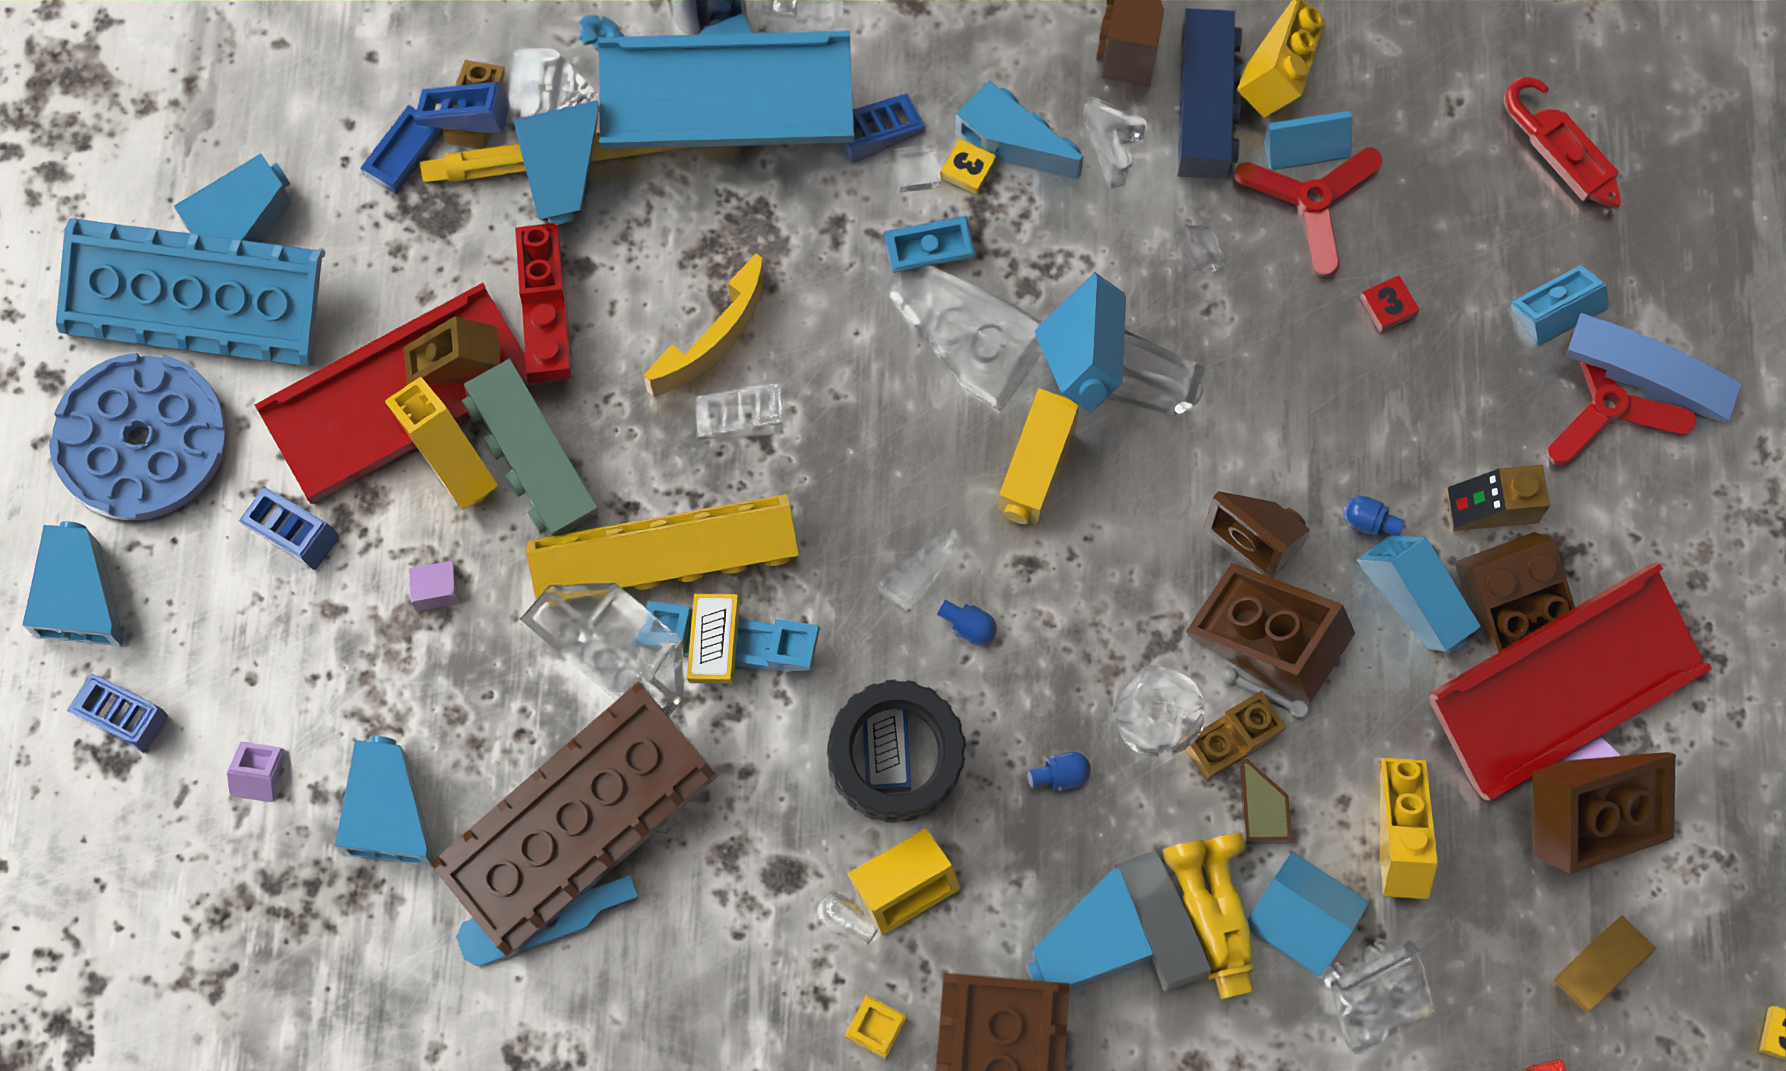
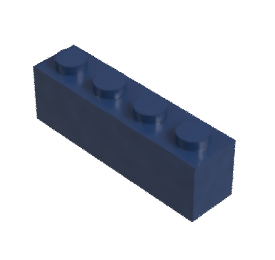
[1177,8,1242,179]

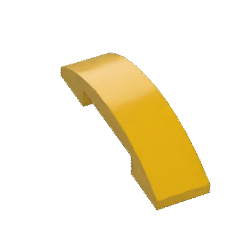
[643,253,765,396]

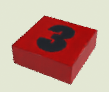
[1360,275,1420,333]

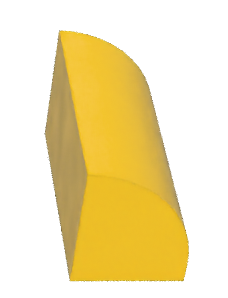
[847,828,961,936]

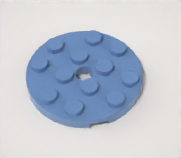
[49,353,227,520]

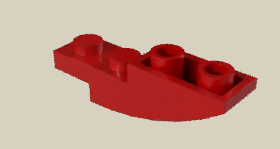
[515,223,572,383]

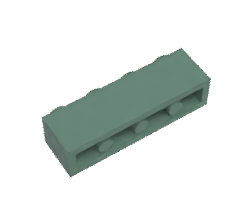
[461,359,598,536]

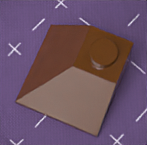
[1204,491,1310,579]

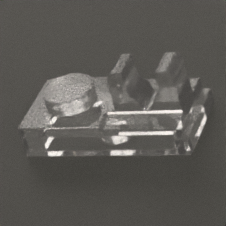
[759,0,845,33]

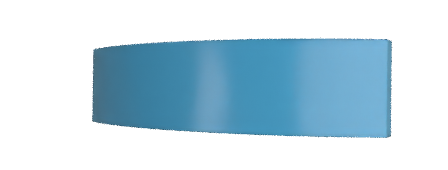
[638,601,820,671]

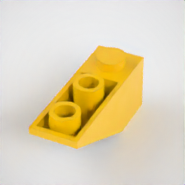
[1237,0,1325,118]
[1380,757,1438,899]

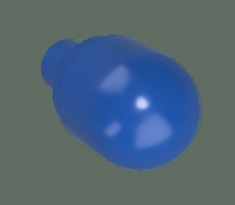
[1343,496,1405,536]
[936,599,997,646]
[1027,751,1091,791]

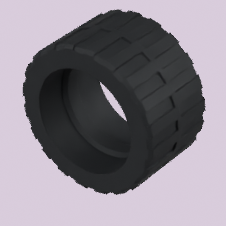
[827,679,966,823]

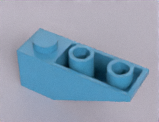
[955,80,1084,179]

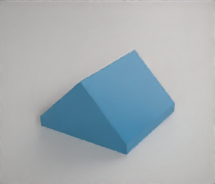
[1247,851,1370,979]

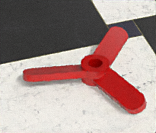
[1234,147,1382,277]
[1548,331,1696,466]

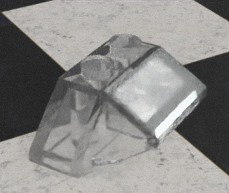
[520,583,684,716]

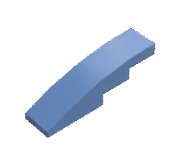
[1565,313,1741,424]

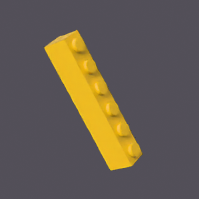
[526,494,799,606]

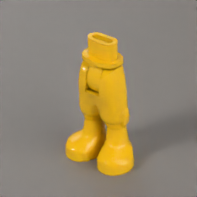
[1162,832,1255,999]

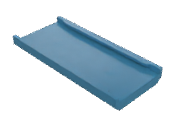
[598,31,854,149]
[56,218,326,366]

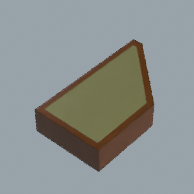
[1239,759,1292,844]

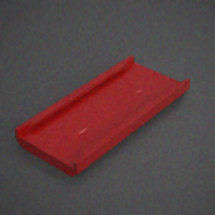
[254,283,534,505]
[1429,563,1712,801]

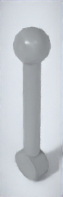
[1221,667,1308,719]

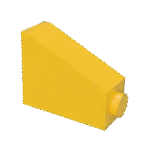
[385,376,499,511]
[997,388,1079,525]

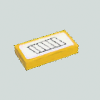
[687,594,741,684]

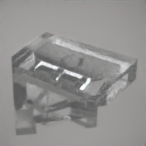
[505,48,598,131]

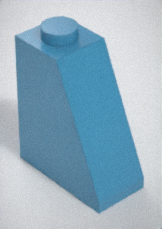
[513,100,600,225]
[174,153,291,243]
[1034,272,1126,413]
[22,521,124,647]
[1356,535,1481,653]
[335,736,434,867]
[1026,868,1154,992]

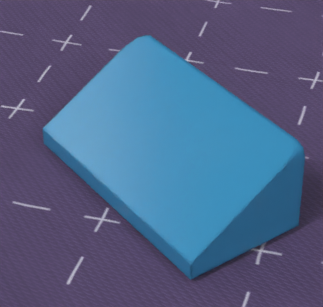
[1263,111,1352,170]
[883,215,976,273]
[1510,265,1609,345]

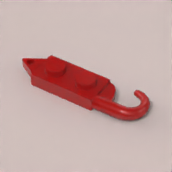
[1504,77,1621,209]

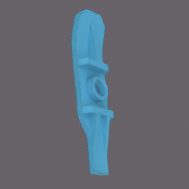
[456,875,638,966]

